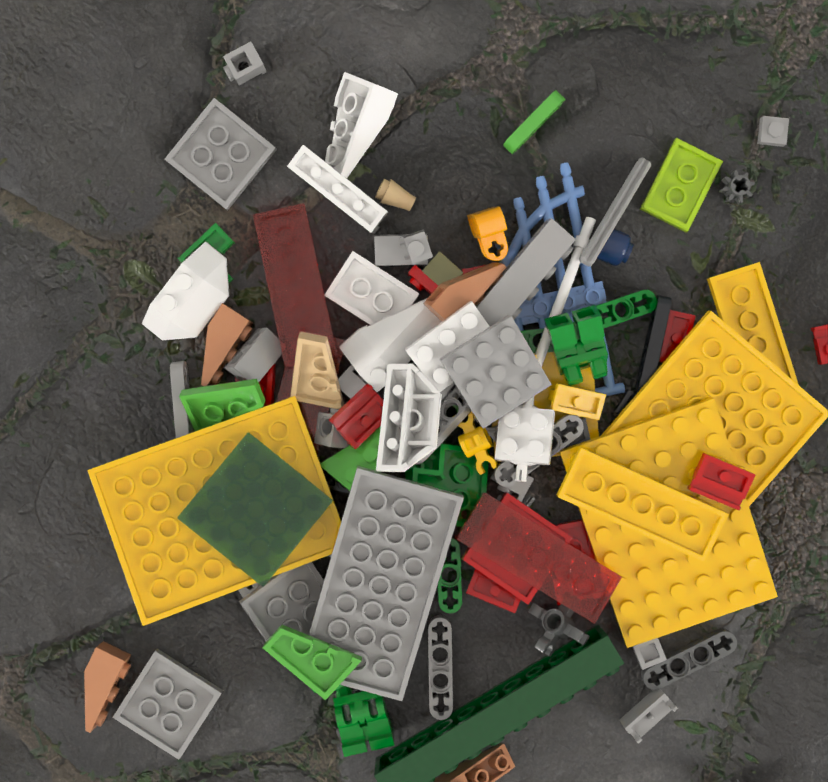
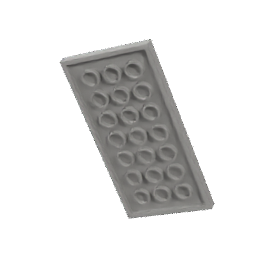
[309,466,464,701]

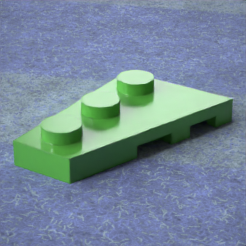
[179,379,265,431]
[320,426,381,491]
[263,625,362,700]

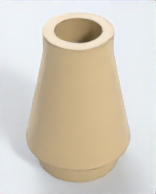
[375,179,416,211]

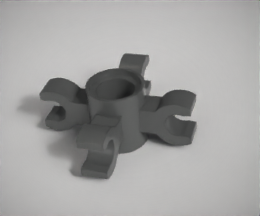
[528,592,590,656]

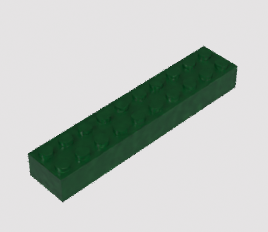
[374,624,624,782]

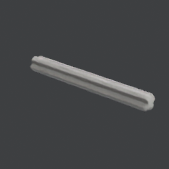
[579,157,651,267]

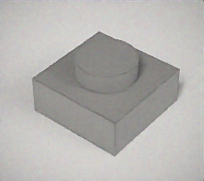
[757,116,789,147]
[632,638,667,670]

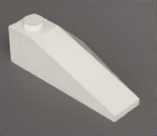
[325,72,398,179]
[339,299,442,392]

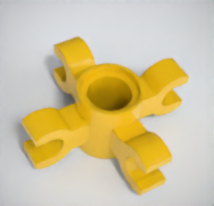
[453,411,498,475]

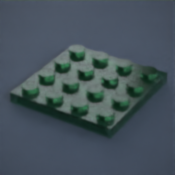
[177,432,333,587]

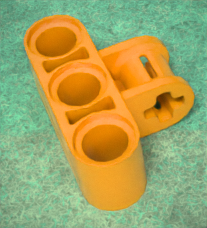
[467,206,508,261]

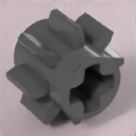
[719,170,755,205]

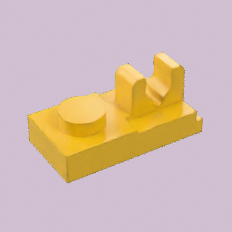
[548,383,606,420]

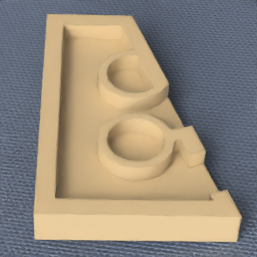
[291,331,344,409]

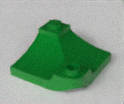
[405,444,489,528]

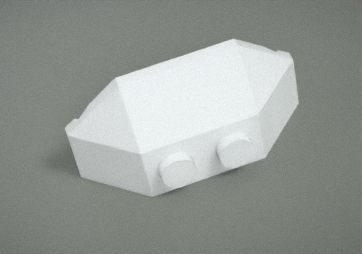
[142,242,229,340]
[376,364,442,472]

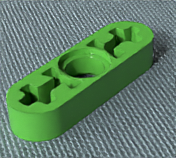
[503,90,566,154]

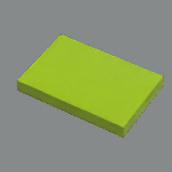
[640,138,723,232]

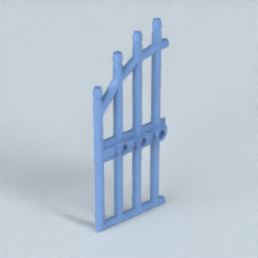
[495,162,625,396]

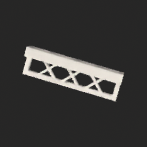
[287,145,388,233]

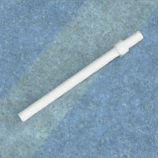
[535,217,596,367]

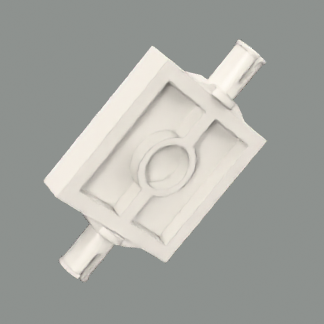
[495,396,555,482]

